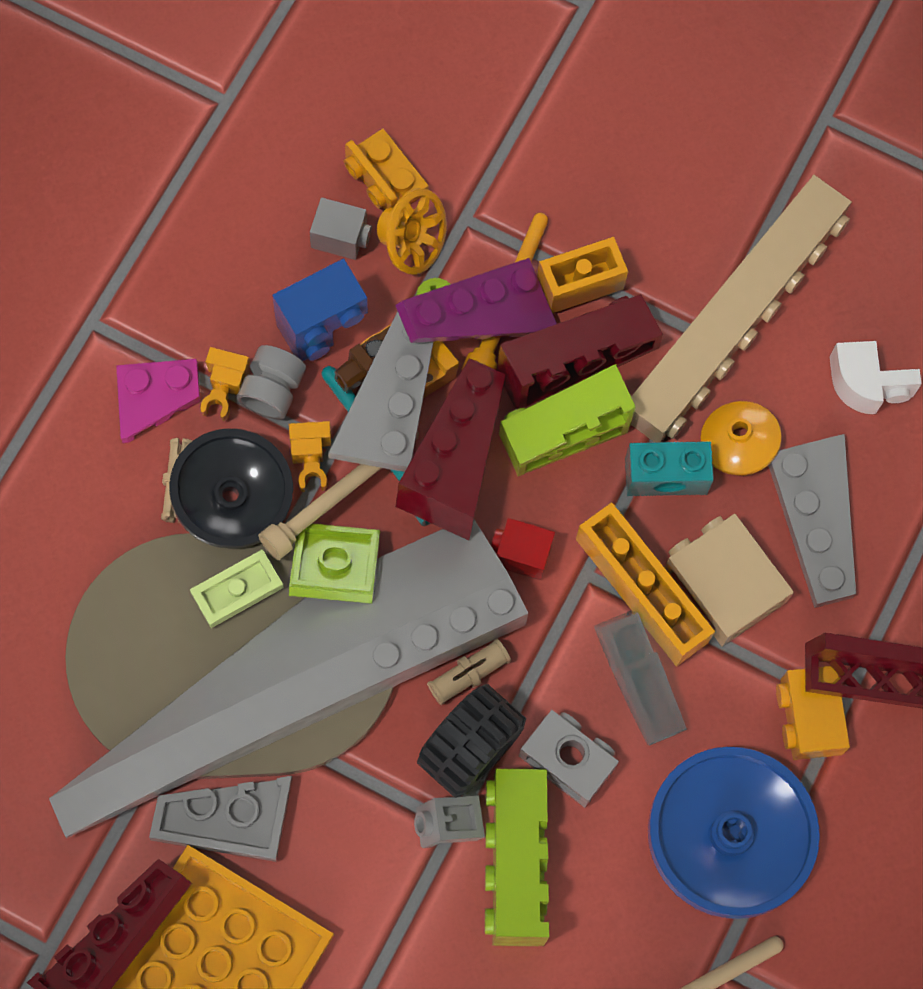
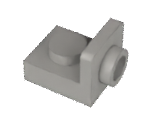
[414,796,485,848]

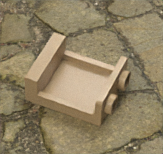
[665,514,794,647]

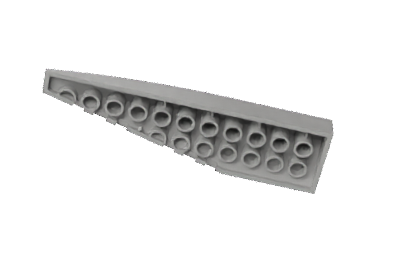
[49,520,528,838]

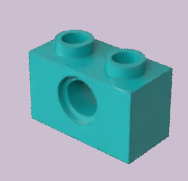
[625,442,713,496]

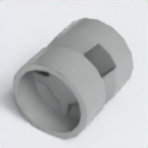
[236,345,306,420]

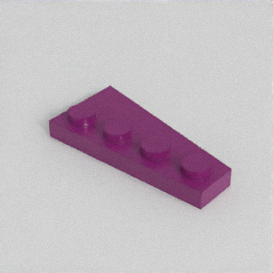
[395,258,557,343]

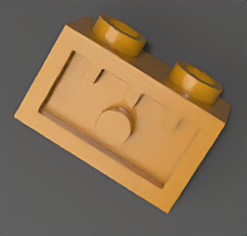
[343,128,429,209]

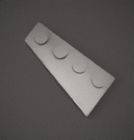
[328,311,433,472]
[768,434,856,608]

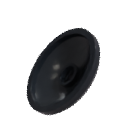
[169,429,293,549]

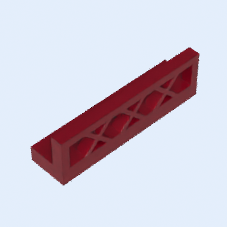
[805,632,923,709]

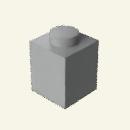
[310,197,372,260]

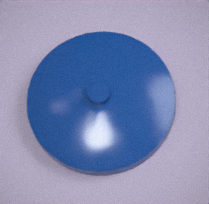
[648,747,820,919]

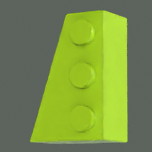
[499,364,636,476]

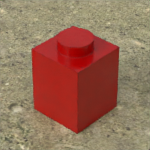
[491,518,555,580]

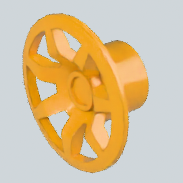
[377,188,447,275]

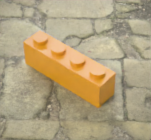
[576,502,715,667]

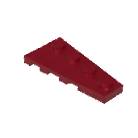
[26,859,192,989]

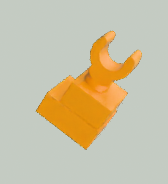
[200,347,251,421]
[289,421,331,492]

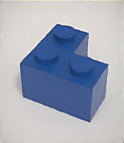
[272,258,368,361]

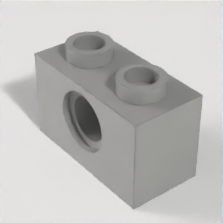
[519,710,619,808]

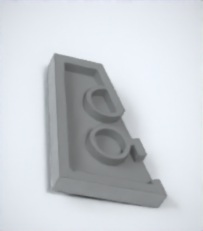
[149,776,292,862]

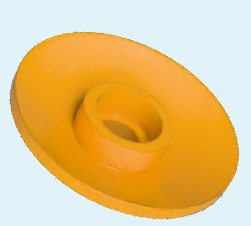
[701,401,781,476]

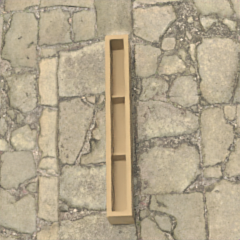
[631,175,852,443]

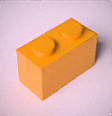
[537,237,628,313]
[776,666,850,760]

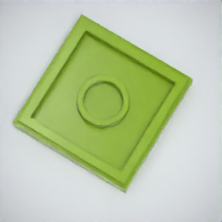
[289,523,380,604]

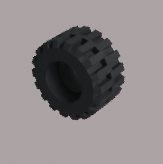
[417,684,526,798]

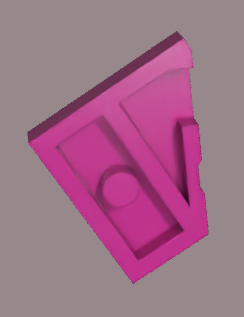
[116,359,200,443]

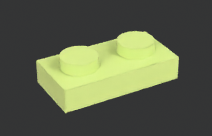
[190,549,284,628]

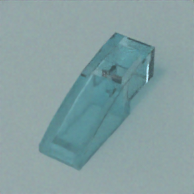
[594,611,687,745]

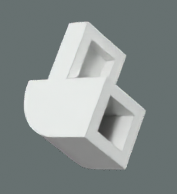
[829,341,922,414]

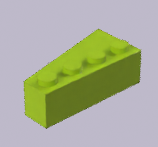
[484,769,549,946]

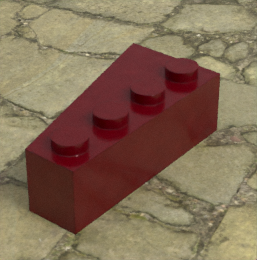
[497,294,663,409]
[395,358,506,541]

